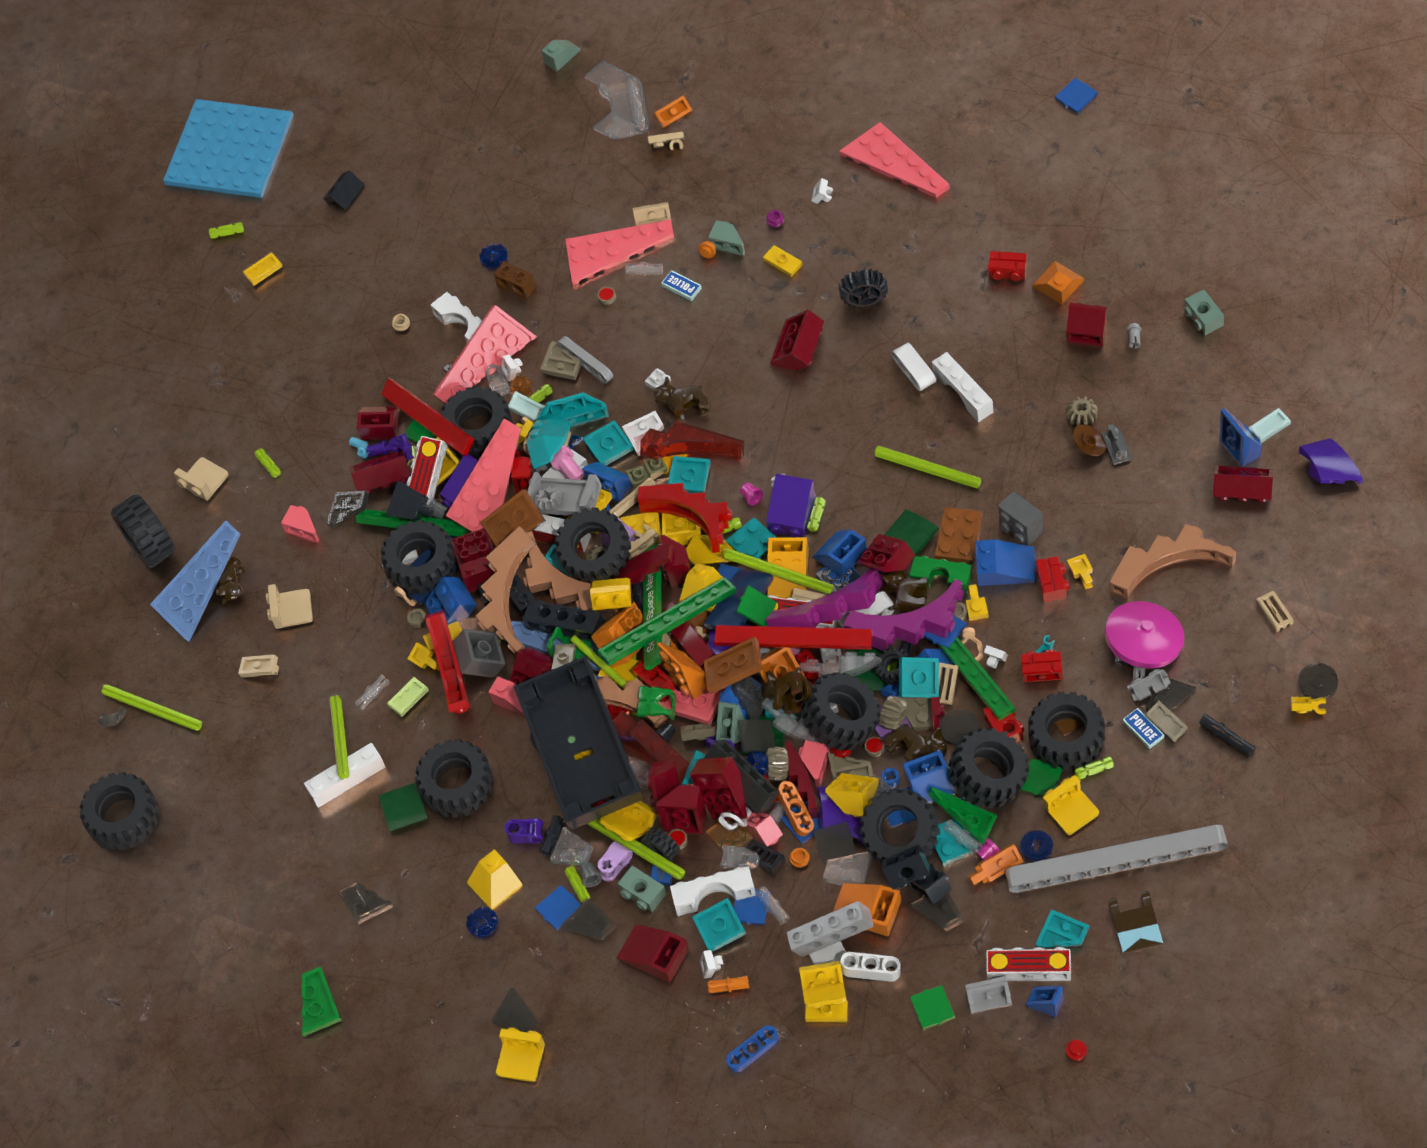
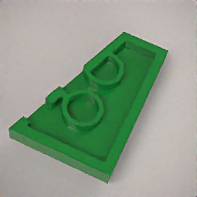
[302,966,342,1037]

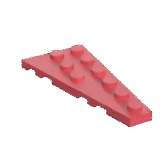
[839,122,950,198]
[565,219,674,286]
[433,305,537,404]
[446,419,521,545]
[661,667,727,725]

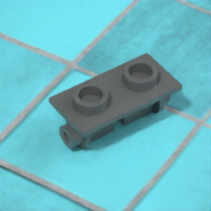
[1102,424,1132,465]

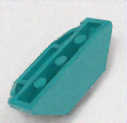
[535,392,609,427]
[527,419,571,469]

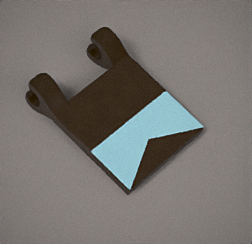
[1109,891,1163,954]

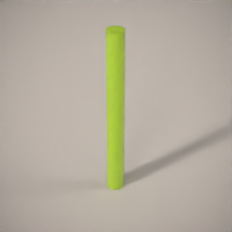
[570,635,628,689]

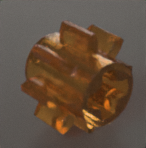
[510,375,533,396]

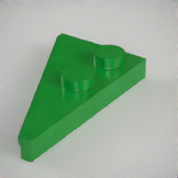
[929,787,997,844]

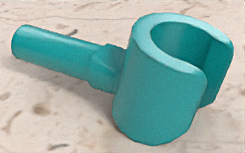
[1035,635,1055,653]

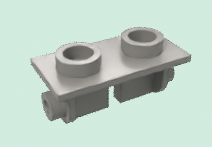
[1127,669,1171,701]

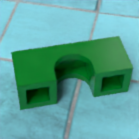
[909,556,972,595]

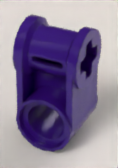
[504,818,544,844]

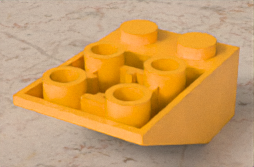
[768,537,809,599]

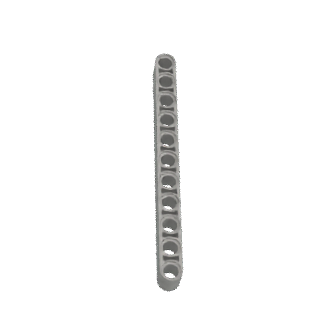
[1005,825,1228,893]

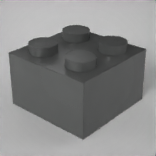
[998,491,1043,546]
[453,629,505,677]

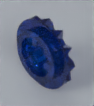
[479,242,508,268]
[746,751,769,776]
[1021,830,1053,862]
[466,906,498,937]

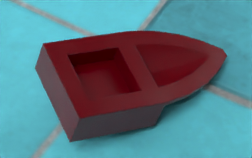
[931,697,945,732]

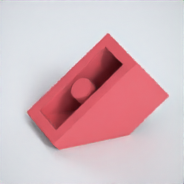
[281,505,319,543]
[489,677,525,716]
[799,740,830,788]
[745,811,783,847]

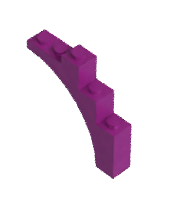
[766,569,883,628]
[843,579,964,650]

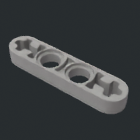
[557,336,613,383]

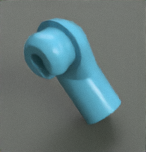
[349,437,370,458]

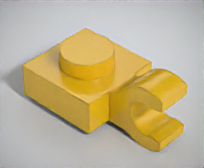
[1067,553,1093,590]
[965,584,989,621]
[407,642,440,671]
[1291,697,1326,714]

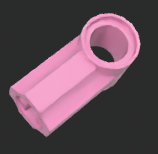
[550,445,584,480]

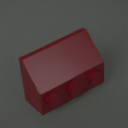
[770,309,824,371]
[350,450,411,495]
[1213,465,1273,502]
[657,784,706,835]

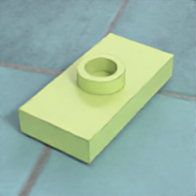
[387,677,429,717]

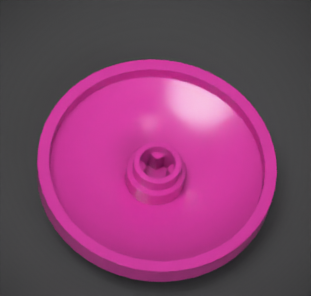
[1105,601,1184,668]

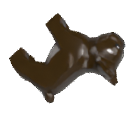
[653,376,710,423]
[216,557,245,605]
[881,570,927,613]
[763,667,812,715]
[884,724,947,762]

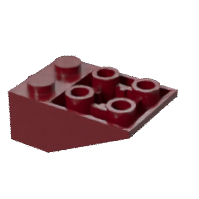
[451,528,495,593]
[689,757,747,821]
[616,924,689,983]

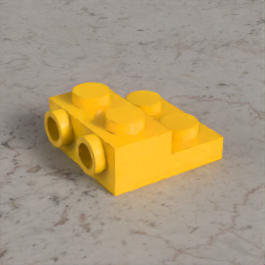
[662,513,702,545]

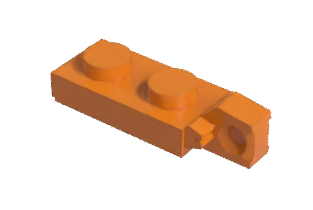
[967,843,1024,885]

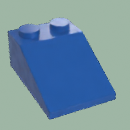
[1219,408,1262,467]
[976,540,1036,586]

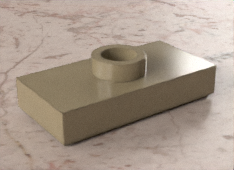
[551,644,576,670]
[1145,701,1188,743]
[680,721,717,741]

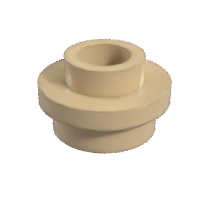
[392,314,410,331]

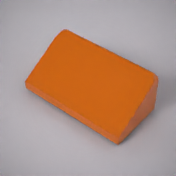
[653,95,692,128]

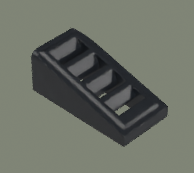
[741,840,785,876]

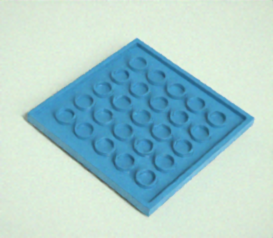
[163,99,294,198]

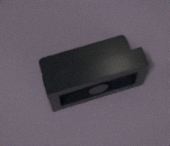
[323,170,364,210]

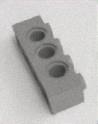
[787,901,874,957]

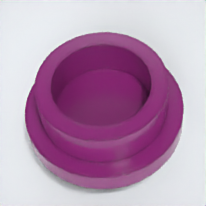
[766,210,784,227]

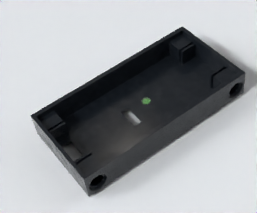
[513,656,644,830]

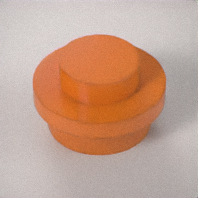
[698,241,716,258]
[789,848,810,868]

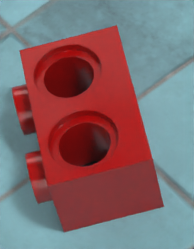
[632,660,677,702]
[983,707,1024,743]

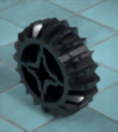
[838,268,888,308]

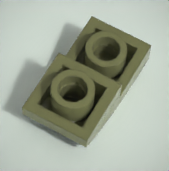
[626,454,668,489]

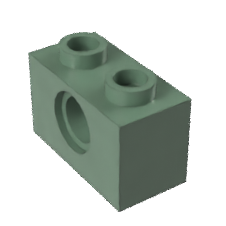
[1183,289,1224,335]
[618,866,667,912]

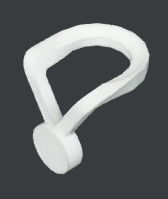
[718,807,752,830]

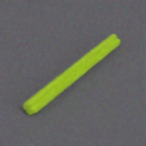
[875,446,981,488]
[723,548,834,595]
[101,685,202,731]
[330,695,349,780]
[588,818,685,880]

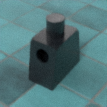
[386,481,434,522]

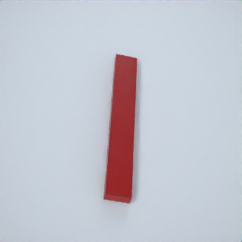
[381,378,474,456]
[714,625,873,650]

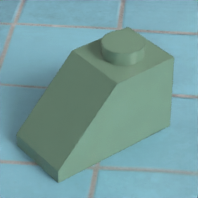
[541,40,581,72]
[708,220,745,256]
[716,701,745,744]

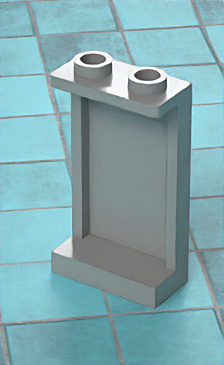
[527,472,602,516]

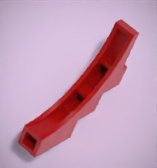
[638,483,733,553]
[425,610,470,714]

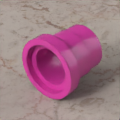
[740,482,763,506]
[975,838,1000,861]

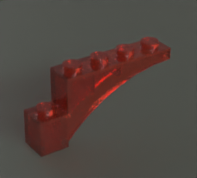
[640,421,745,460]
[613,710,689,784]

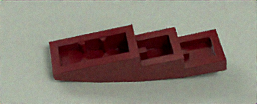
[612,543,674,584]
[662,601,716,668]
[786,741,818,819]

